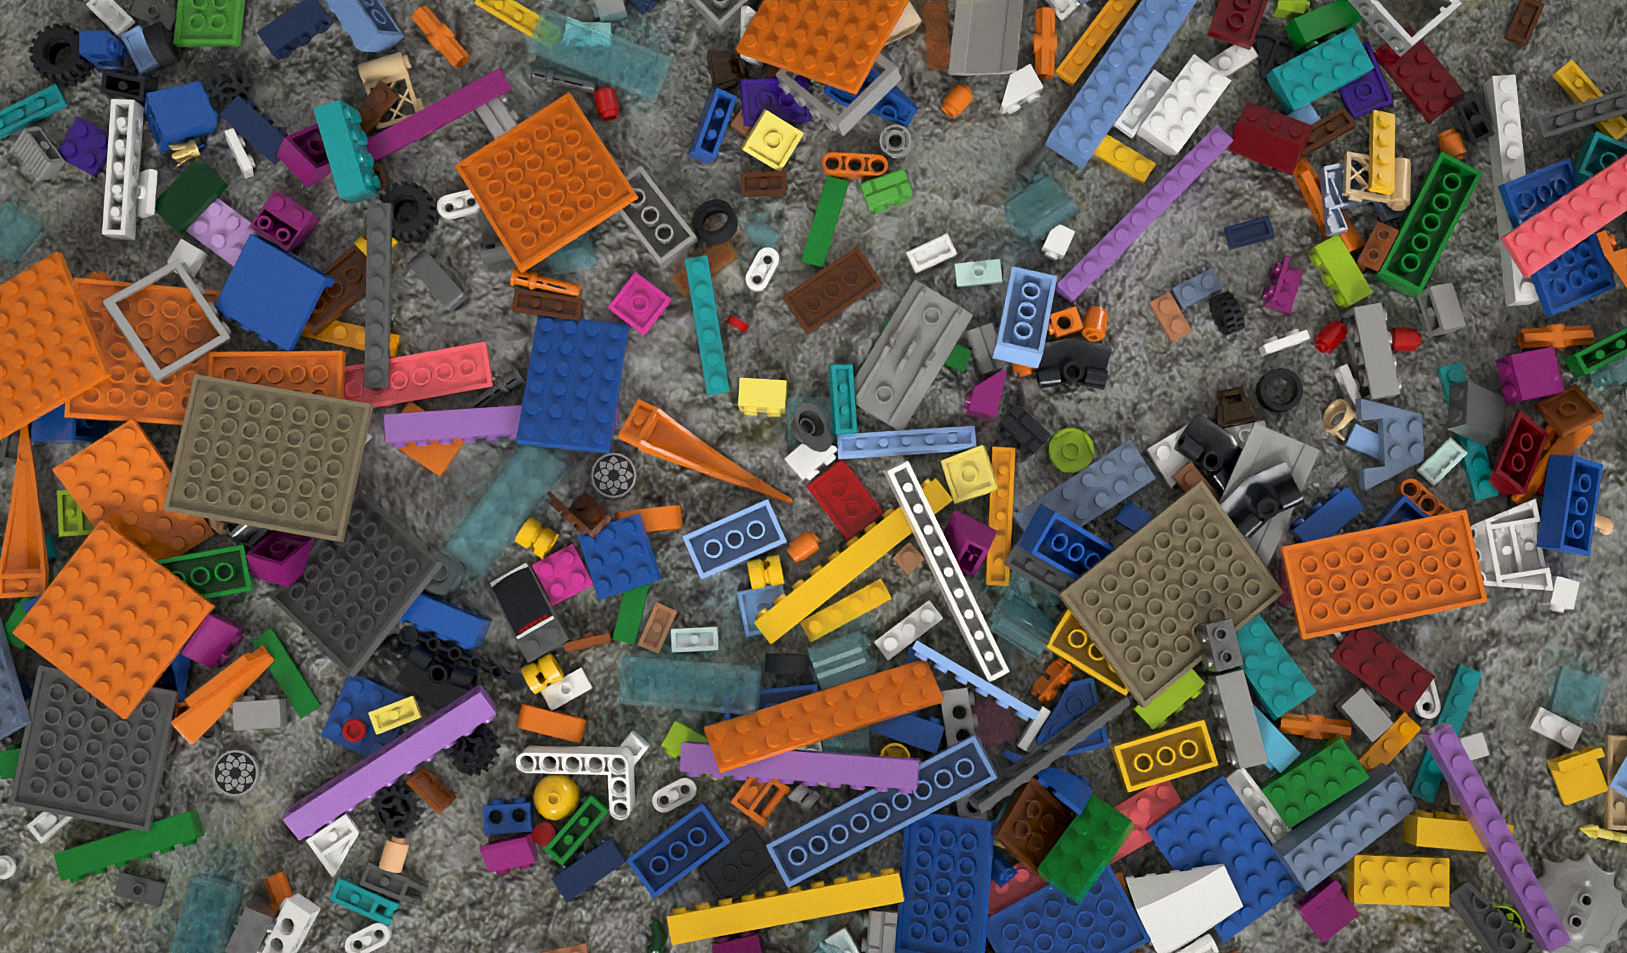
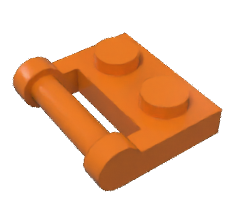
[730,777,792,827]

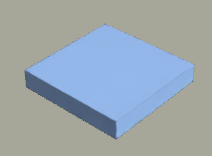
[737,585,784,637]

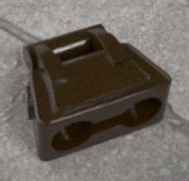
[707,50,749,92]
[1214,386,1261,429]

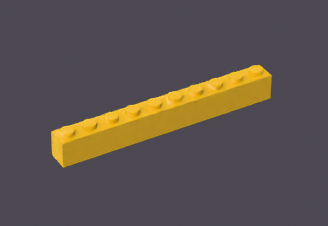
[754,478,953,645]
[667,867,905,945]

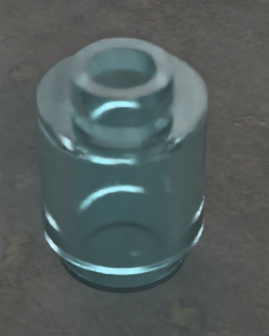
[745,220,781,249]

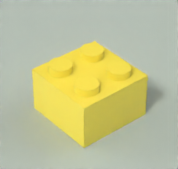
[738,378,787,417]

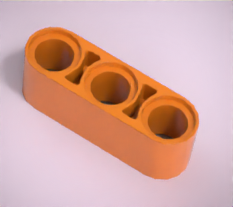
[822,152,888,180]
[1394,479,1452,517]
[614,505,683,533]
[516,703,587,743]

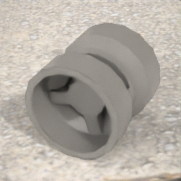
[788,781,820,813]

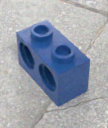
[79,30,127,67]
[483,797,535,835]

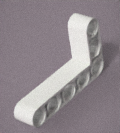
[516,745,635,820]

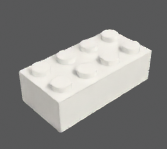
[1136,54,1231,159]

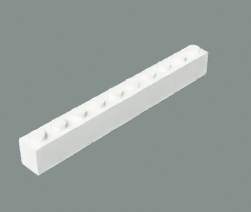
[1483,75,1539,306]
[883,461,1010,682]

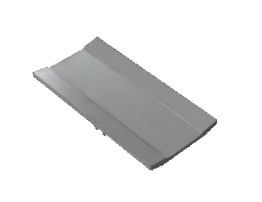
[948,0,1024,76]
[854,280,973,431]
[1219,423,1320,569]

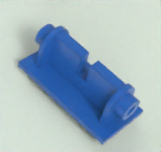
[991,846,1018,888]

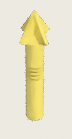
[1579,824,1627,843]

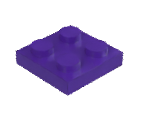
[57,116,109,178]

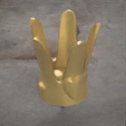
[168,139,205,167]

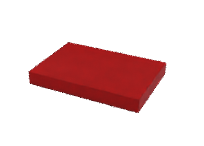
[806,459,884,541]

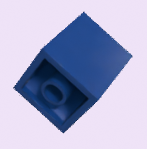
[144,81,219,153]
[31,403,108,444]

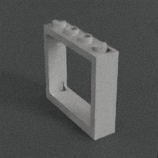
[1348,0,1462,57]
[776,53,901,136]
[103,259,231,384]

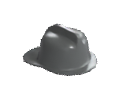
[791,403,832,452]

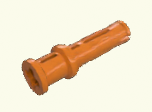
[510,266,581,298]

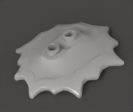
[1514,852,1627,953]

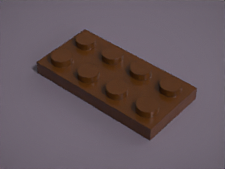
[305,244,367,337]
[782,246,883,335]

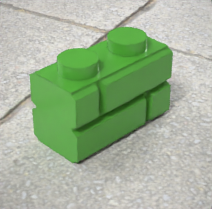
[860,168,912,214]

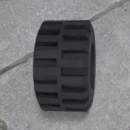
[29,24,95,87]
[379,181,439,243]

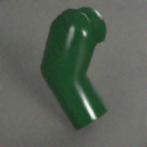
[647,919,668,953]

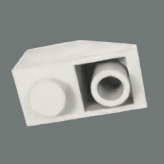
[1000,64,1044,115]
[785,444,838,481]

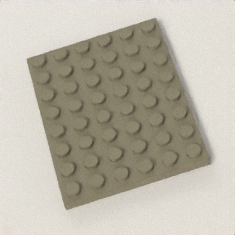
[163,374,373,543]
[1058,481,1284,708]

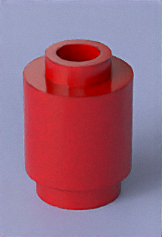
[593,85,620,121]
[1313,320,1348,354]
[1387,328,1421,351]

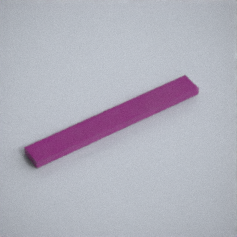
[366,68,512,163]

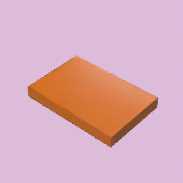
[383,402,465,477]

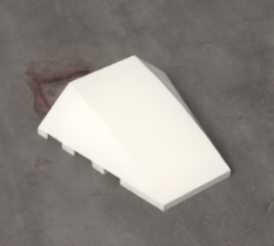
[1470,499,1554,591]
[1126,864,1243,953]

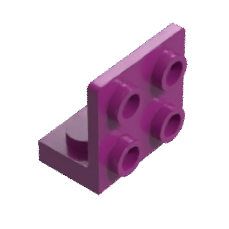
[1261,255,1303,315]
[1292,876,1359,943]

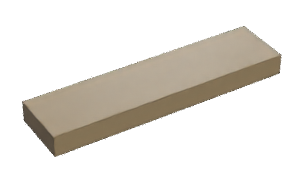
[1604,735,1627,830]

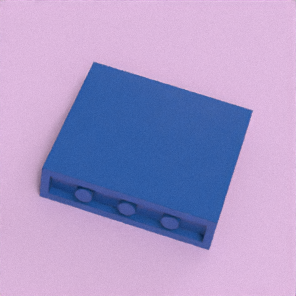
[215,234,336,351]

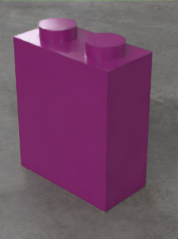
[1495,347,1565,405]

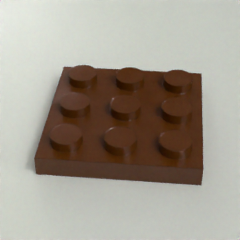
[991,777,1073,876]

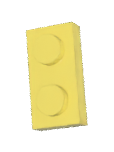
[369,696,422,735]

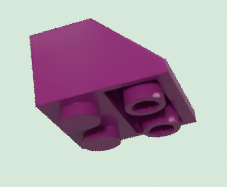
[249,189,320,252]
[943,510,997,577]

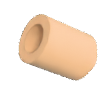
[378,835,409,873]

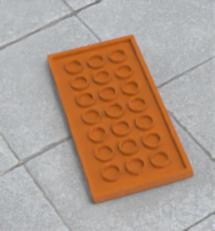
[1280,510,1488,640]

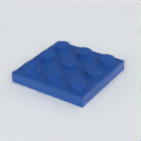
[577,513,662,600]
[320,674,408,757]

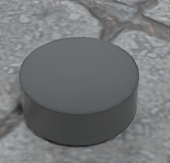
[199,721,222,743]

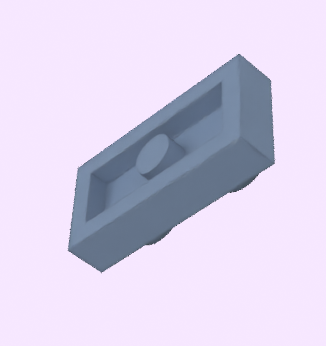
[1171,268,1223,310]

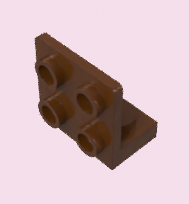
[546,491,613,538]

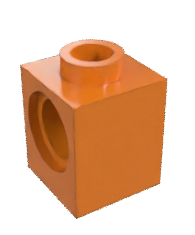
[1047,306,1083,340]

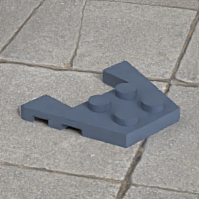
[1319,160,1403,237]
[1356,399,1424,490]

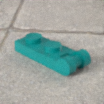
[329,877,400,926]

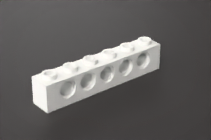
[102,99,144,241]
[262,893,321,953]

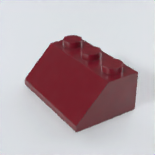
[1228,101,1312,175]
[1489,410,1549,495]

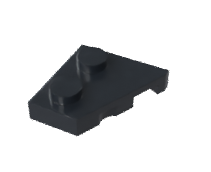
[1255,28,1296,83]

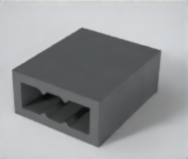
[1447,381,1506,446]

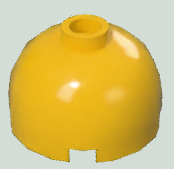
[533,774,581,821]

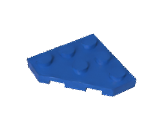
[1035,677,1110,758]

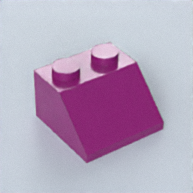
[276,124,332,187]
[963,370,1007,421]
[245,530,313,587]
[181,614,246,669]
[479,832,539,875]
[712,930,764,953]

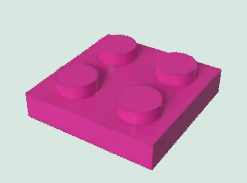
[607,272,672,336]
[532,544,594,606]

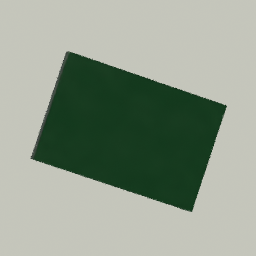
[155,157,229,235]

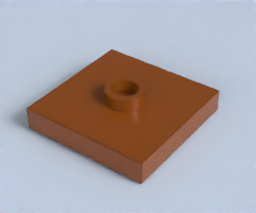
[1534,384,1604,438]

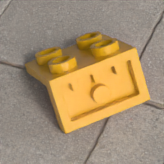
[1547,746,1608,805]

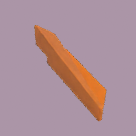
[1293,157,1366,253]
[1511,424,1594,506]
[170,645,274,744]

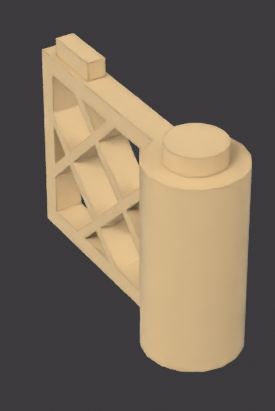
[358,51,424,130]
[1343,151,1411,211]

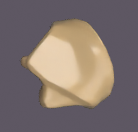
[1323,399,1361,441]

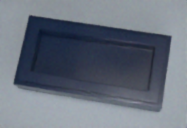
[1223,216,1275,250]

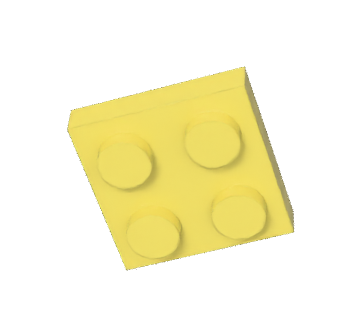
[741,109,804,171]
[940,445,999,505]

